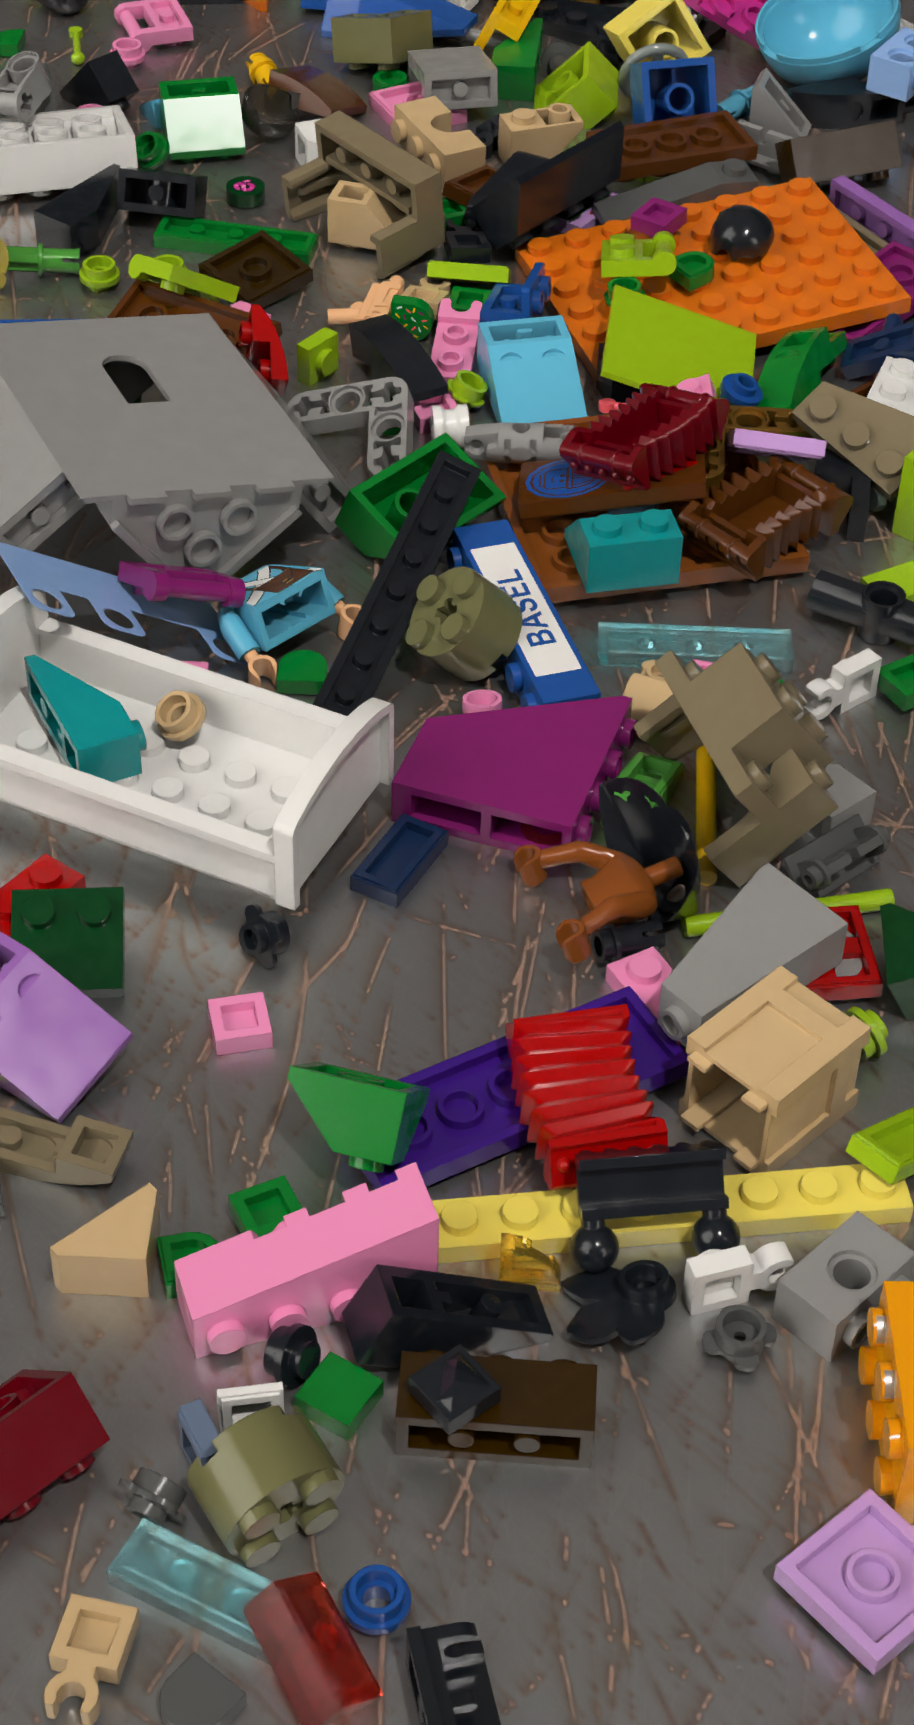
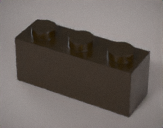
[775,120,902,188]
[395,1350,597,1468]

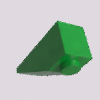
[491,18,543,102]

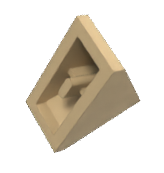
[49,1182,161,1298]

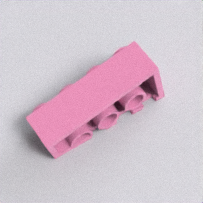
[174,1162,439,1359]

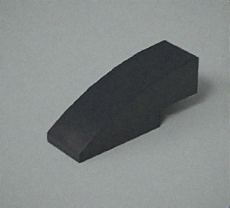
[349,314,448,403]

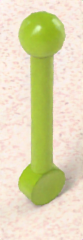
[68,26,85,66]

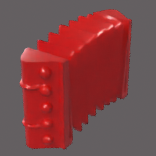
[505,1004,668,1191]

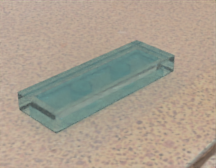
[106,1518,320,1673]

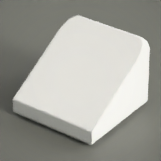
[216,1382,284,1433]

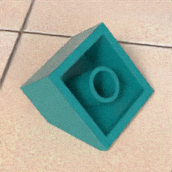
[564,509,683,593]

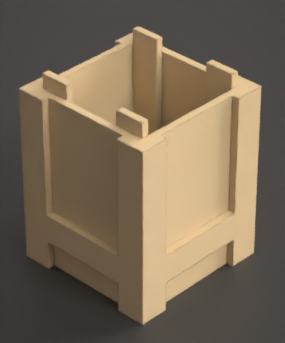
[678,965,872,1173]

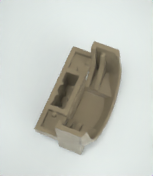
[633,642,839,888]

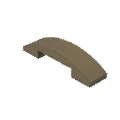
[0,1107,134,1185]

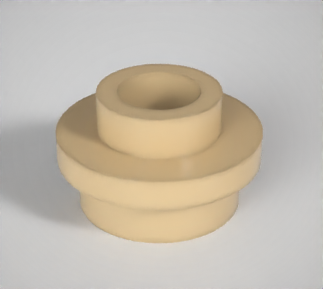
[155,690,206,742]

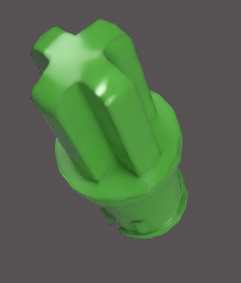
[6,243,80,277]

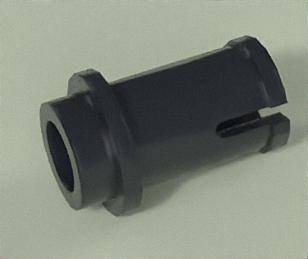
[591,918,666,964]

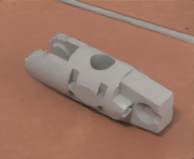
[464,422,578,463]

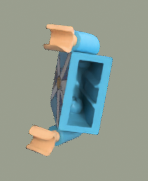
[217,564,362,687]

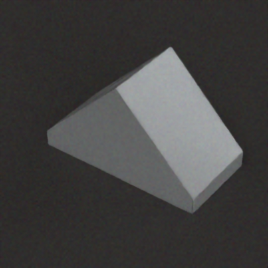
[749,68,812,140]

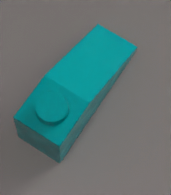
[24,654,147,782]

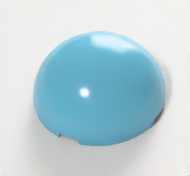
[755,0,901,86]

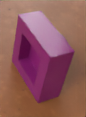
[631,197,687,238]

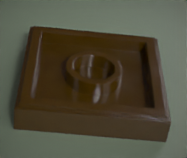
[198,230,314,308]

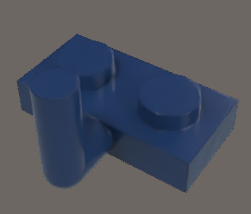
[840,313,914,380]

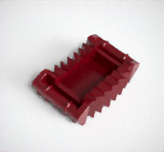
[559,383,730,491]

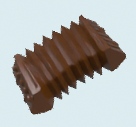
[677,455,854,582]

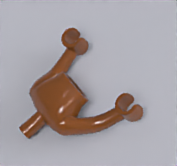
[513,841,684,963]

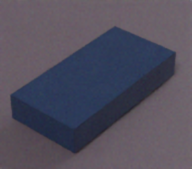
[350,813,449,908]

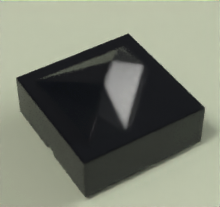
[408,1344,502,1435]

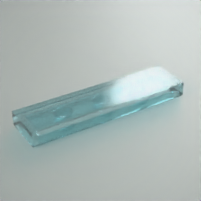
[598,622,794,673]

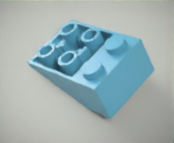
[477,315,588,423]

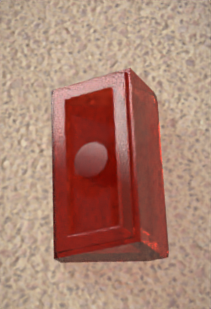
[244,1571,384,1725]

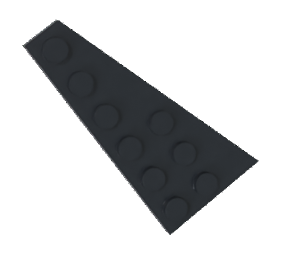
[494,0,726,48]

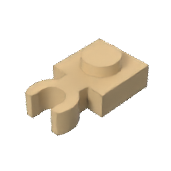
[401,277,451,320]
[44,1593,140,1725]

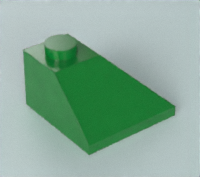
[287,1062,430,1173]

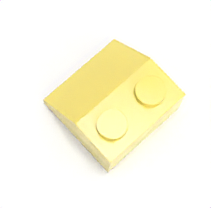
[603,0,712,62]

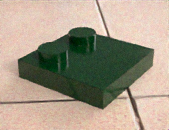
[11,887,125,998]

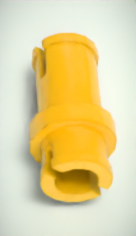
[246,52,287,102]

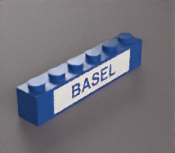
[447,519,601,707]

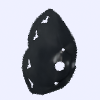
[599,777,700,923]

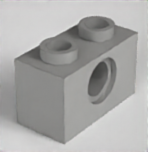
[772,1211,914,1363]

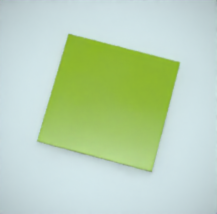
[600,284,757,398]

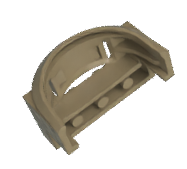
[281,110,446,279]

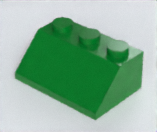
[334,432,507,559]

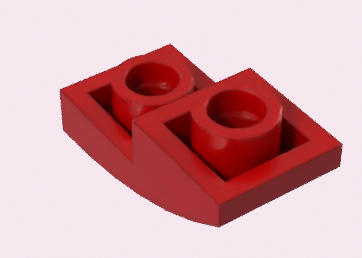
[238,304,289,398]

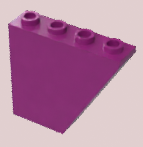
[391,696,638,866]

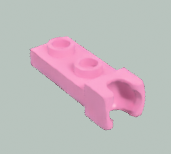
[431,298,483,383]

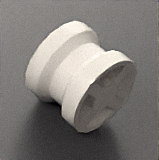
[430,404,470,449]

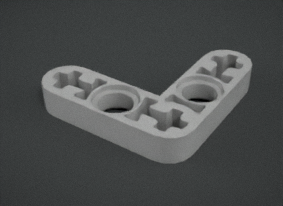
[287,377,414,476]

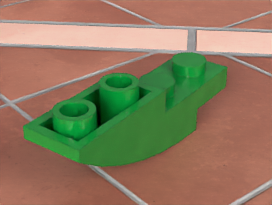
[757,326,847,409]

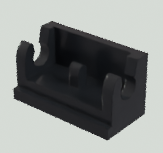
[406,1622,501,1725]

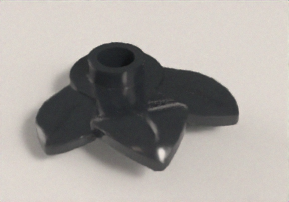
[561,1260,677,1346]

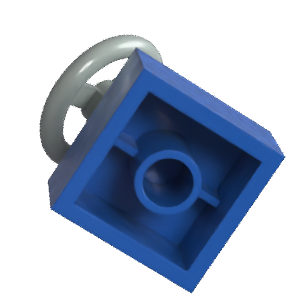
[618,43,717,124]

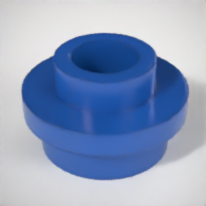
[720,373,763,407]
[342,1565,411,1635]

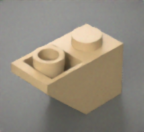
[498,103,584,164]
[327,180,405,250]

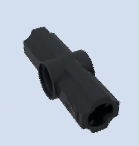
[806,570,914,647]

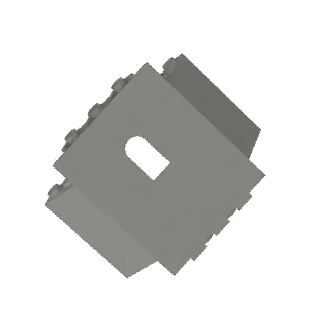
[0,313,352,576]

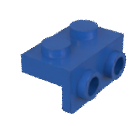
[480,262,551,322]

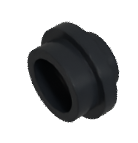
[263,1323,321,1389]

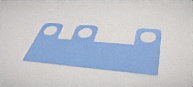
[0,542,248,666]

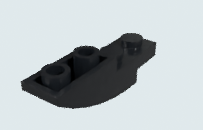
[788,76,914,129]

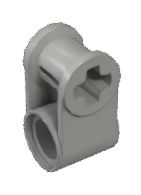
[0,51,52,121]

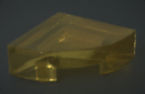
[499,1233,561,1292]

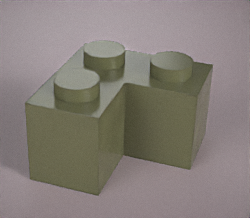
[331,9,433,70]

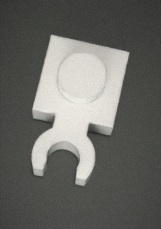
[802,648,882,721]
[681,1241,794,1316]

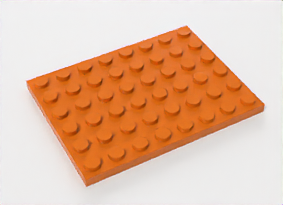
[515,177,911,383]

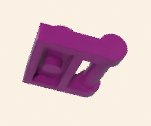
[118,561,246,608]

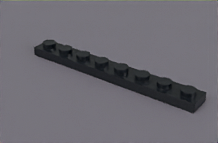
[313,450,482,716]

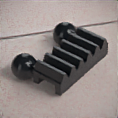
[570,1140,741,1273]

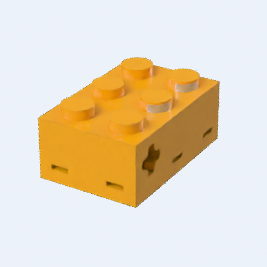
[858,1281,914,1524]

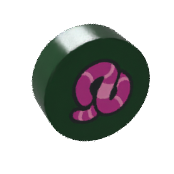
[226,176,265,209]

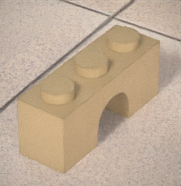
[391,96,486,189]

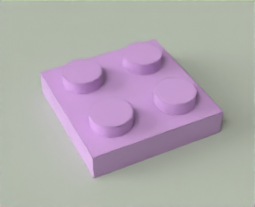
[773,1488,914,1675]

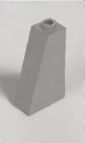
[657,862,848,1047]

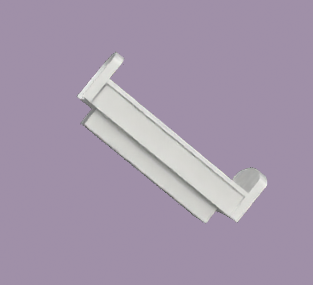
[0,585,394,911]

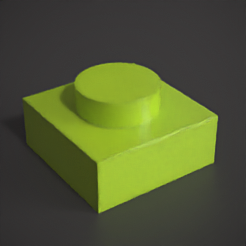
[296,327,339,387]

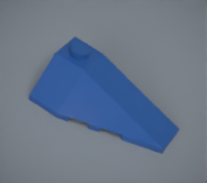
[321,0,478,38]

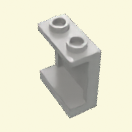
[408,46,498,110]

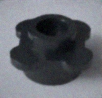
[239,904,290,969]

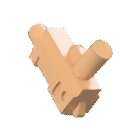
[327,275,405,325]

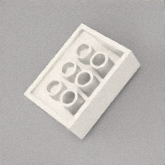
[0,105,138,201]

